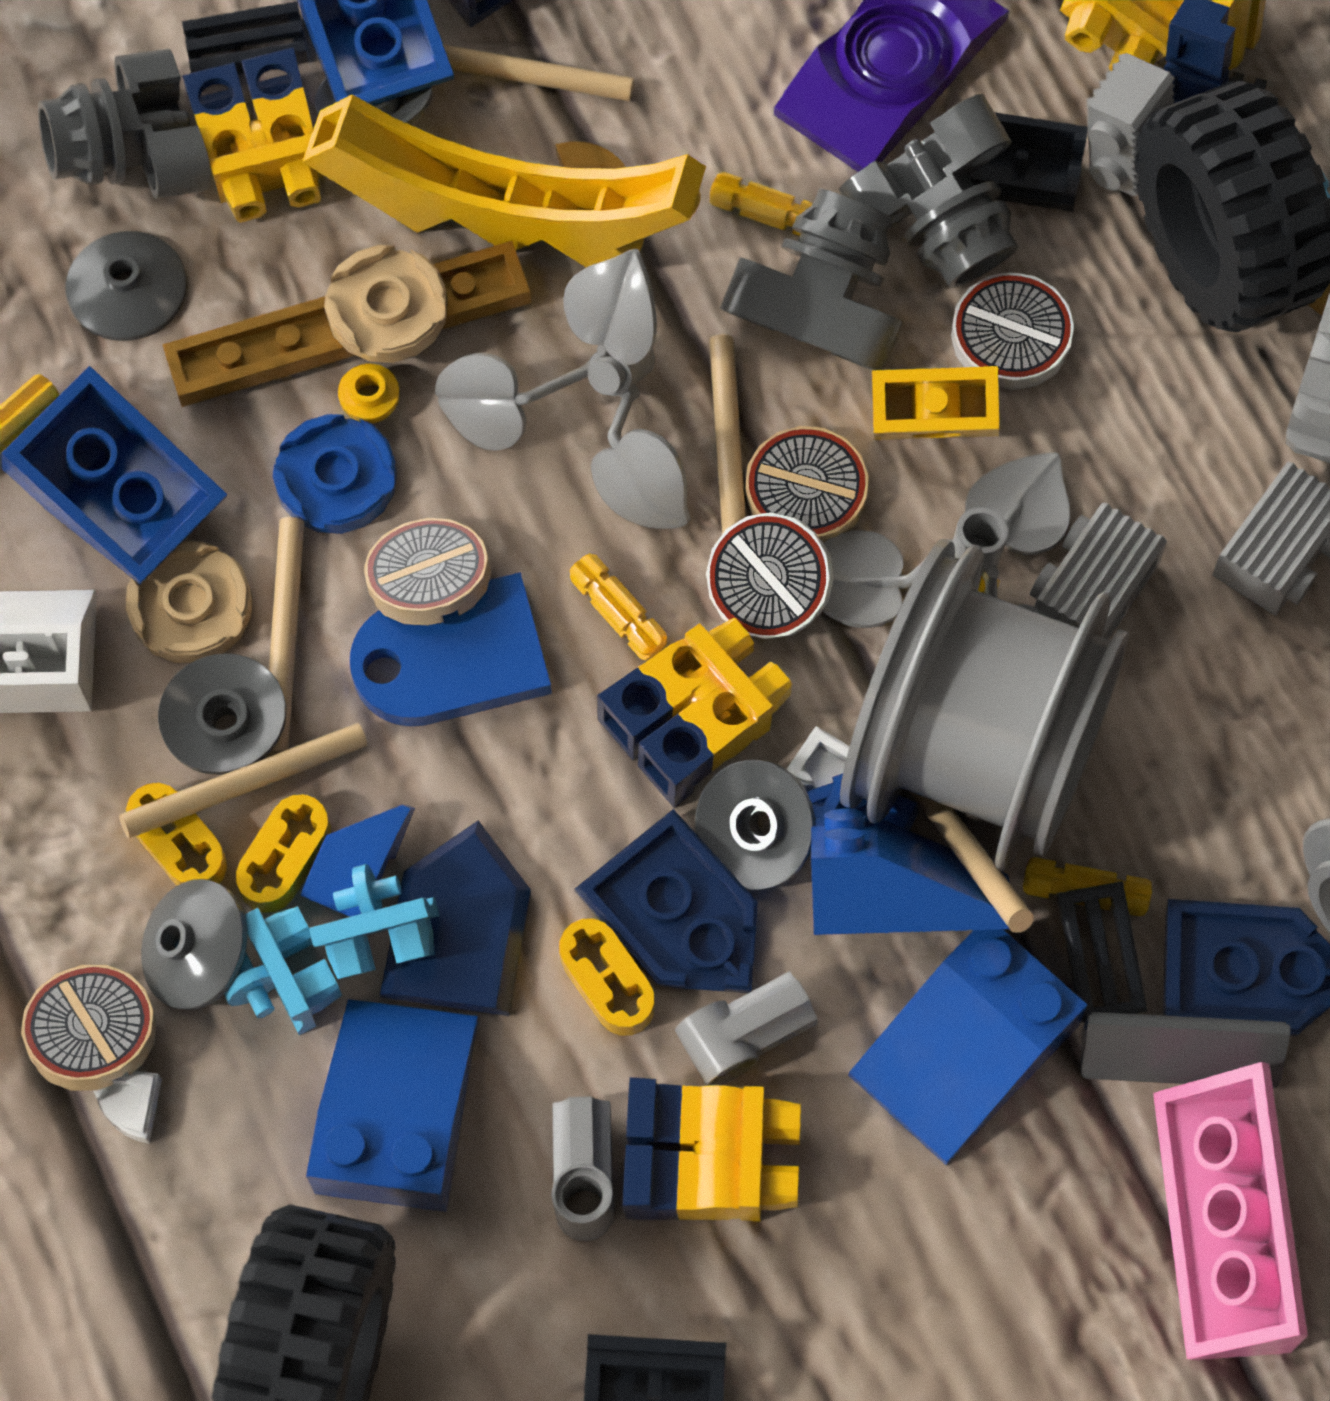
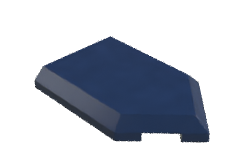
[574,809,758,993]
[380,820,531,1016]
[1163,899,1330,1037]

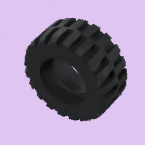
[1135,81,1330,332]
[212,1204,396,1401]

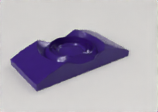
[774,0,1009,172]

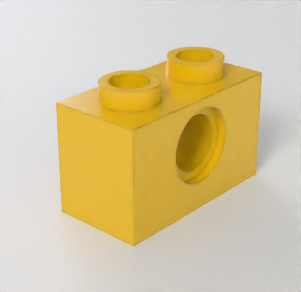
[872,366,999,440]

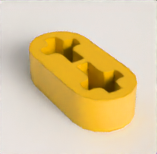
[126,783,227,886]
[236,794,331,913]
[559,918,655,1036]

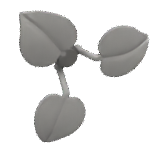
[435,249,691,529]
[822,452,1070,628]

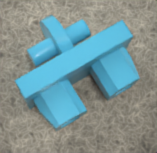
[309,864,440,979]
[224,907,342,1035]

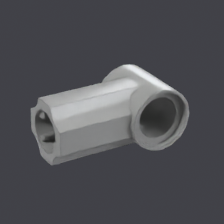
[675,971,818,1086]
[551,1096,615,1241]

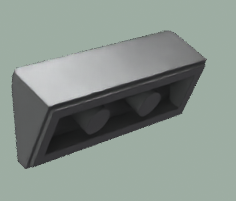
[1081,1012,1290,1089]

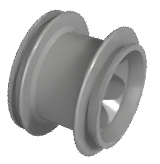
[840,539,1129,872]

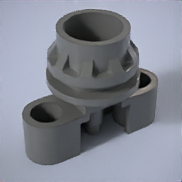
[38,48,211,199]
[839,94,1018,288]
[719,188,903,370]

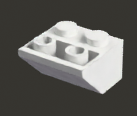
[0,590,97,713]

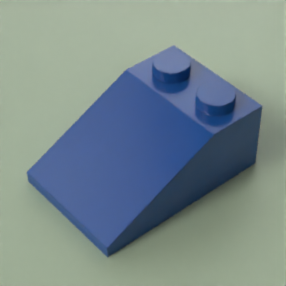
[297,0,454,105]
[1,365,227,585]
[811,809,1010,935]
[848,929,1087,1165]
[306,999,478,1212]

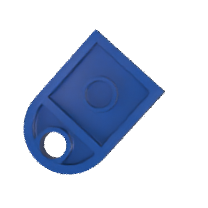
[350,572,552,727]

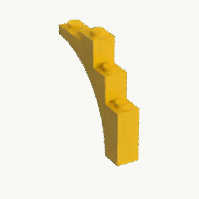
[302,94,706,267]

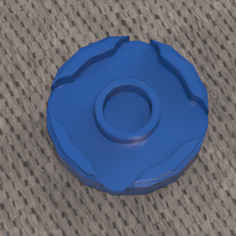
[272,414,397,534]

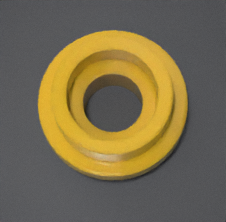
[338,363,400,424]

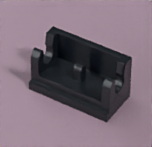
[969,112,1088,212]
[584,1334,726,1401]

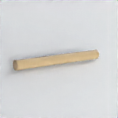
[443,44,634,101]
[709,334,746,534]
[266,517,304,758]
[119,723,367,839]
[909,791,1033,933]

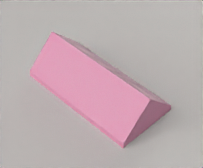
[1153,1062,1308,1360]

